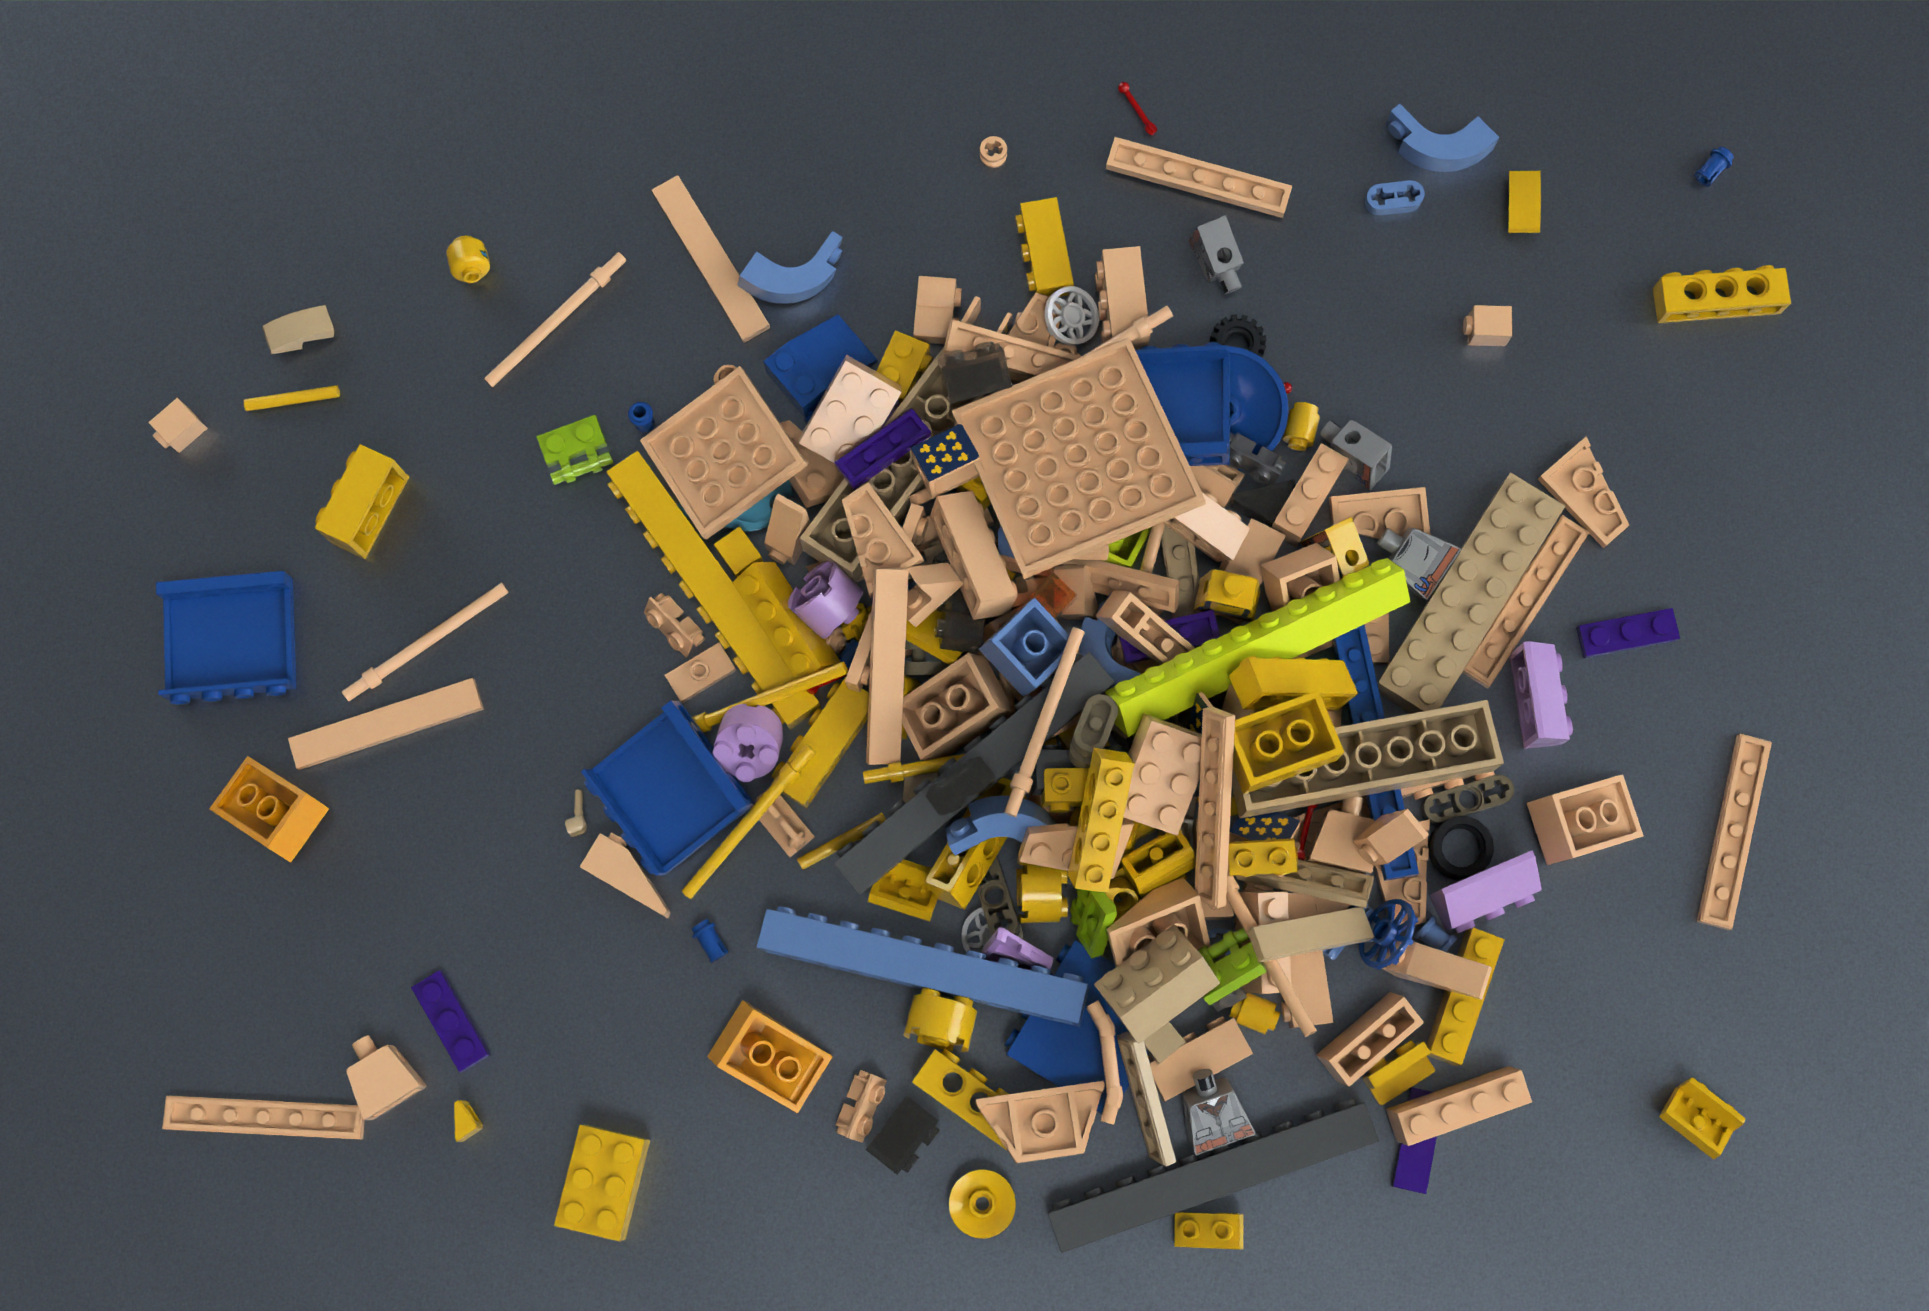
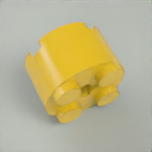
[1016,858,1068,923]
[903,988,977,1052]

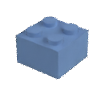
[979,597,1069,697]

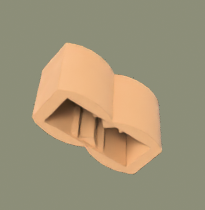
[913,276,962,344]

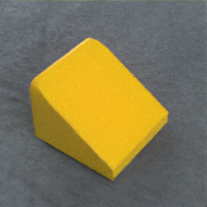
[454,1100,483,1142]

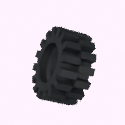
[1209,314,1267,358]

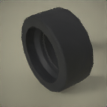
[1428,816,1494,880]

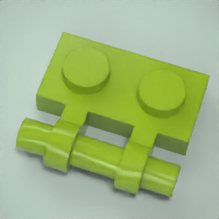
[536,415,614,485]
[1070,889,1117,959]
[1197,927,1267,1006]

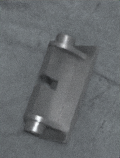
[1227,432,1286,486]

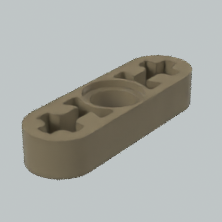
[1421,775,1514,825]
[977,857,1020,936]

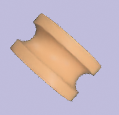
[980,136,1007,168]

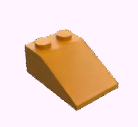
[209,756,329,863]
[707,1000,833,1113]

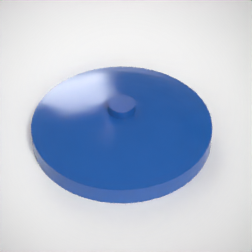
[1227,346,1289,471]

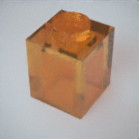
[1030,573,1077,620]

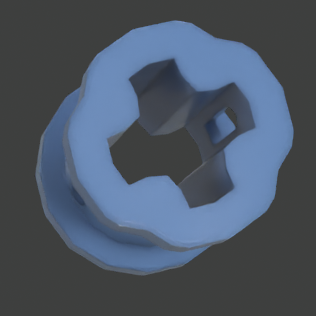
[1412,915,1457,952]

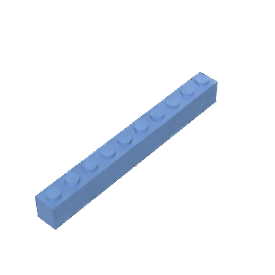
[757,906,1089,1027]

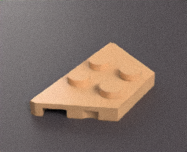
[975,1081,1105,1164]

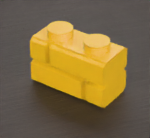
[1121,830,1196,899]

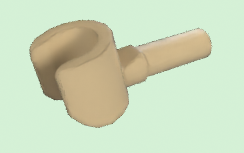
[565,790,587,837]

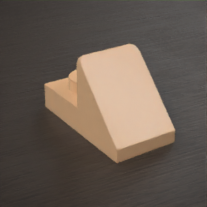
[907,563,964,627]

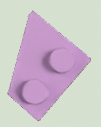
[982,927,1054,970]

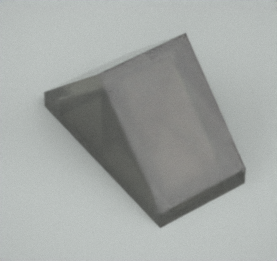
[1230,479,1296,528]

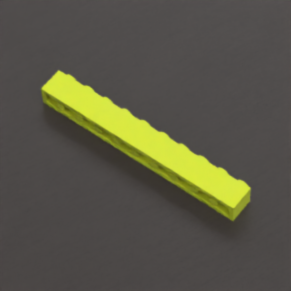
[1105,558,1410,737]

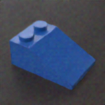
[763,315,878,417]

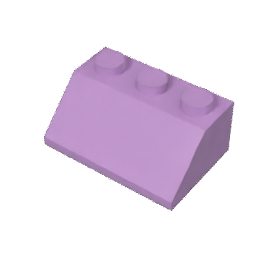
[1509,641,1573,749]
[1429,850,1542,934]

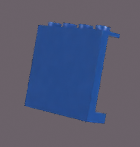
[1135,342,1230,466]
[156,571,297,705]
[581,700,755,876]
[1004,940,1148,1115]

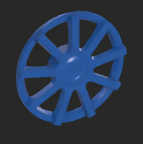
[1359,899,1418,970]

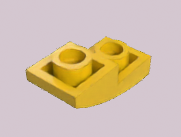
[1508,171,1541,233]

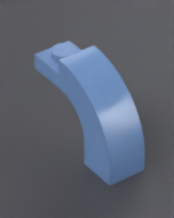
[1386,104,1500,172]
[738,231,843,304]
[1079,593,1140,695]
[945,796,1057,856]

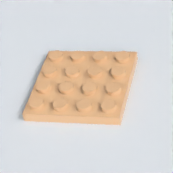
[640,366,808,540]

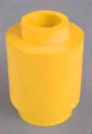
[1283,402,1320,451]
[1229,992,1281,1035]

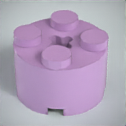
[788,561,863,639]
[713,704,783,782]

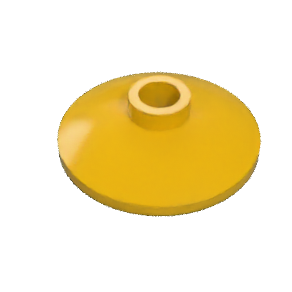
[949,1170,1016,1239]

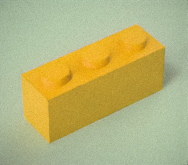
[1015,197,1074,297]

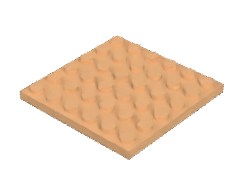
[952,338,1206,579]

